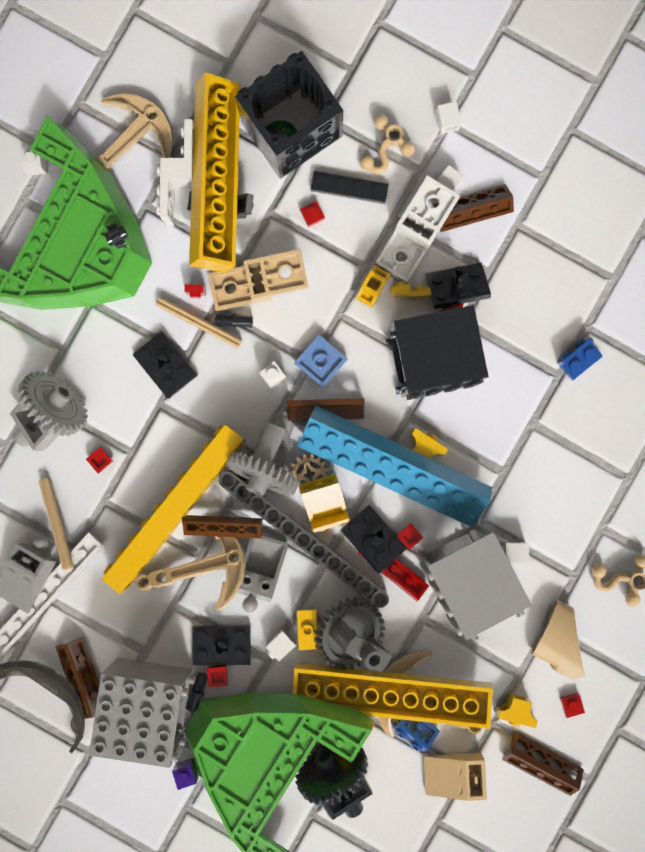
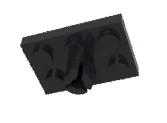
[426,262,491,309]
[132,331,198,399]
[341,505,407,574]
[193,625,251,665]

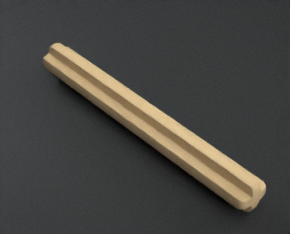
[156,297,242,348]
[39,478,74,570]

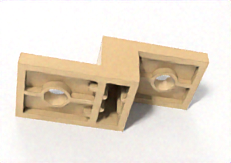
[208,249,309,312]

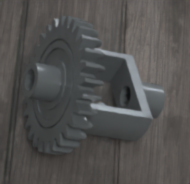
[314,597,392,672]

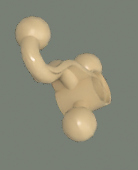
[359,114,415,174]
[591,554,645,607]

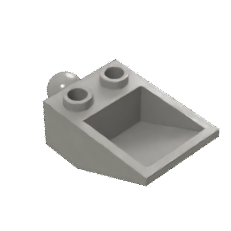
[0,536,57,613]
[237,536,289,612]

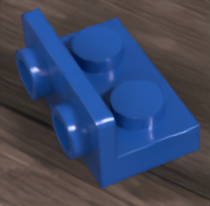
[558,337,603,381]
[392,719,440,752]

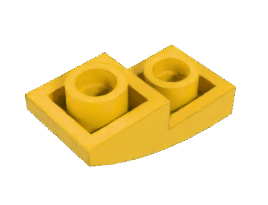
[390,282,432,299]

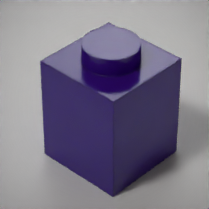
[172,758,199,790]

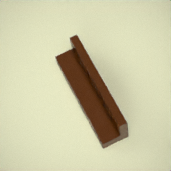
[433,184,514,232]
[287,398,365,421]
[182,515,263,539]
[55,637,100,719]
[502,733,584,796]

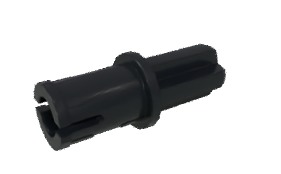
[215,313,253,329]
[185,672,208,712]

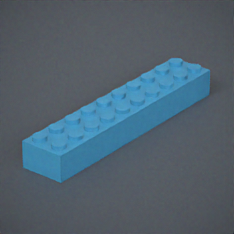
[297,406,493,528]

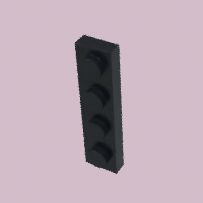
[311,171,389,204]

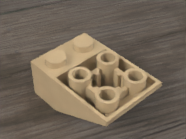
[424,753,487,801]

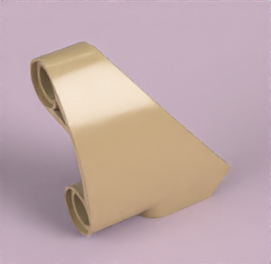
[531,600,585,680]

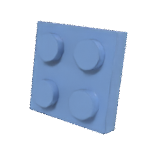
[294,334,348,388]

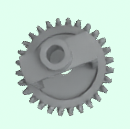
[10,371,88,451]
[226,417,298,496]

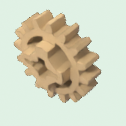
[289,454,330,493]

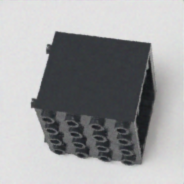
[235,51,344,179]
[386,305,489,400]

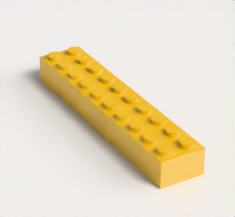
[189,72,240,273]
[101,425,247,594]
[292,663,493,729]

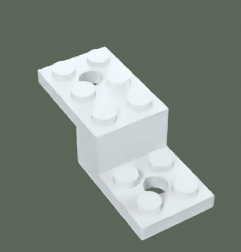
[157,119,194,226]
[375,176,460,284]

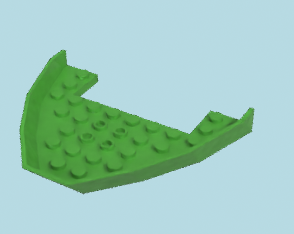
[0,115,152,310]
[184,693,374,852]

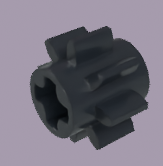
[104,223,129,249]

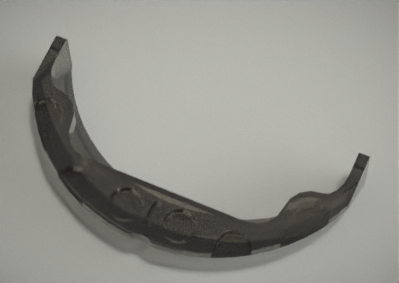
[0,660,85,754]

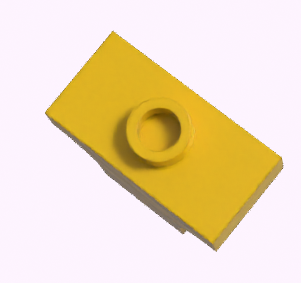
[355,265,391,308]
[410,428,448,459]
[297,609,318,650]
[495,693,538,728]

